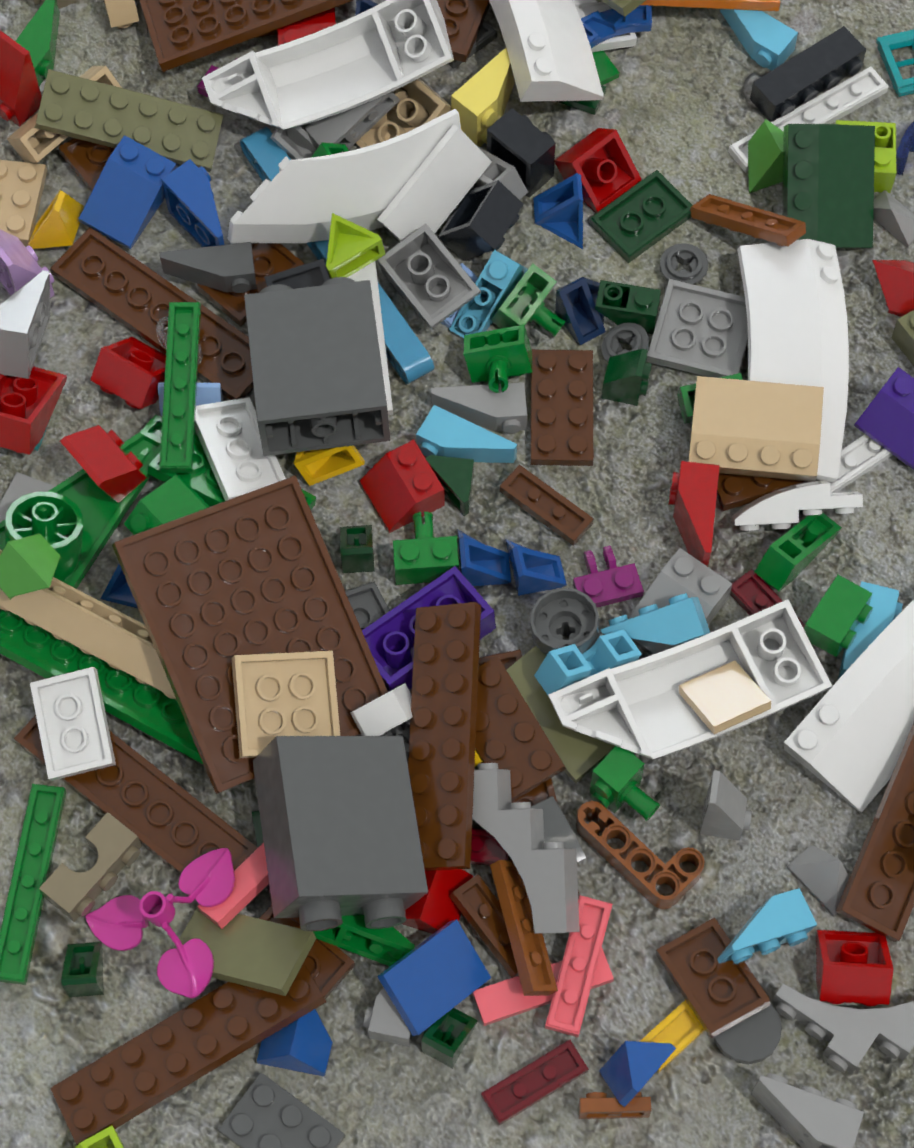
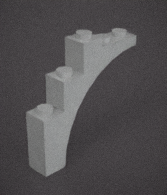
[472,763,580,934]
[772,984,914,1074]

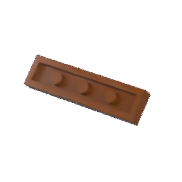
[691,194,806,247]
[490,860,558,996]

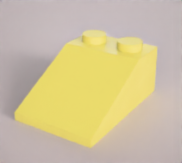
[451,48,515,147]

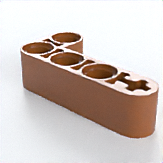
[576,801,705,909]

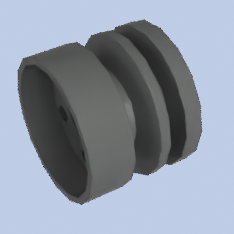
[530,588,600,656]

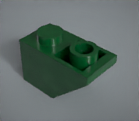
[595,280,661,334]
[601,349,652,406]

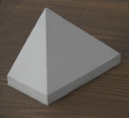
[270,126,319,160]
[873,190,914,248]
[787,845,850,917]

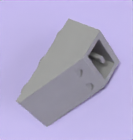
[751,1073,864,1148]

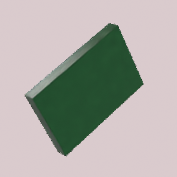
[589,170,693,263]

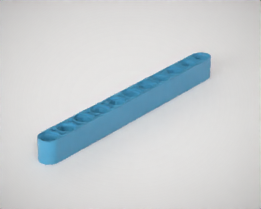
[240,127,435,384]

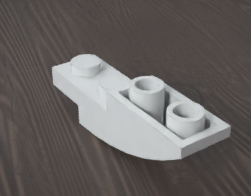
[732,480,863,531]

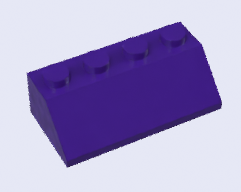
[854,367,914,470]
[362,566,496,692]

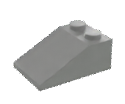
[377,224,481,329]
[0,270,51,379]
[628,548,732,655]

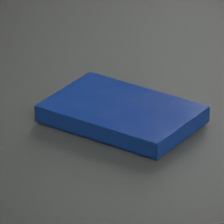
[377,919,491,1036]

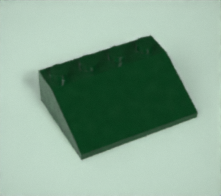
[782,124,875,248]

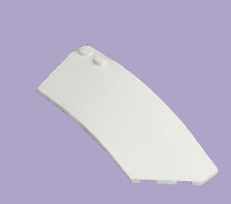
[202,0,454,130]
[489,0,604,102]
[227,109,461,243]
[737,239,849,482]
[548,599,832,760]
[784,600,914,813]

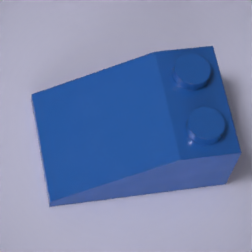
[79,135,177,250]
[161,159,224,247]

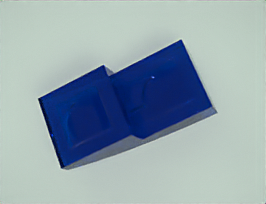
[896,121,914,175]

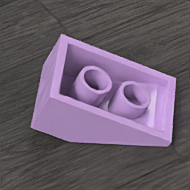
[0,229,55,298]

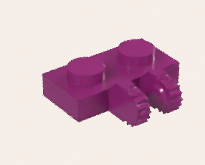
[573,545,644,608]

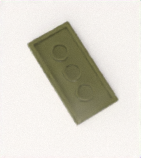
[507,646,615,783]
[174,907,316,996]

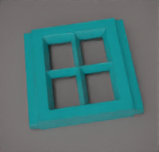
[876,29,914,97]

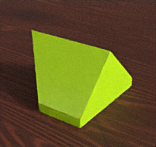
[326,213,386,279]

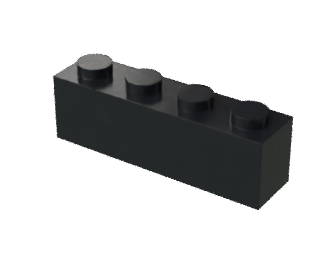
[750,26,866,122]

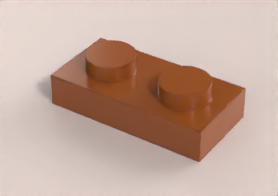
[578,1092,651,1119]

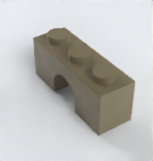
[39,812,142,922]

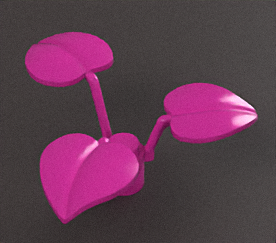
[85,848,235,999]

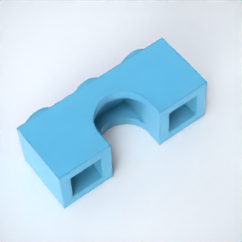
[534,629,642,697]

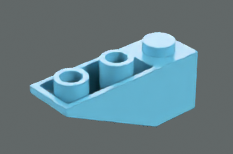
[449,250,528,338]
[601,593,710,645]
[717,888,817,964]

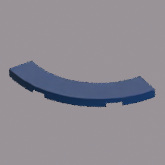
[581,5,652,49]

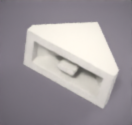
[350,683,413,736]

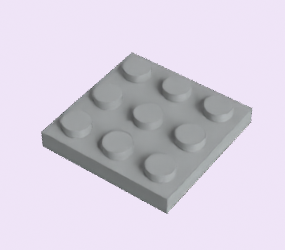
[647,279,748,378]

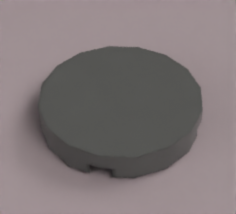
[713,1003,782,1064]

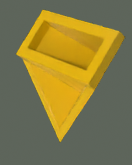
[27,190,85,249]
[294,445,365,486]

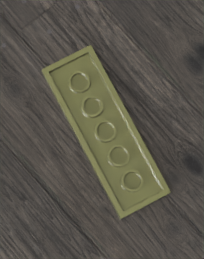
[35,69,223,173]

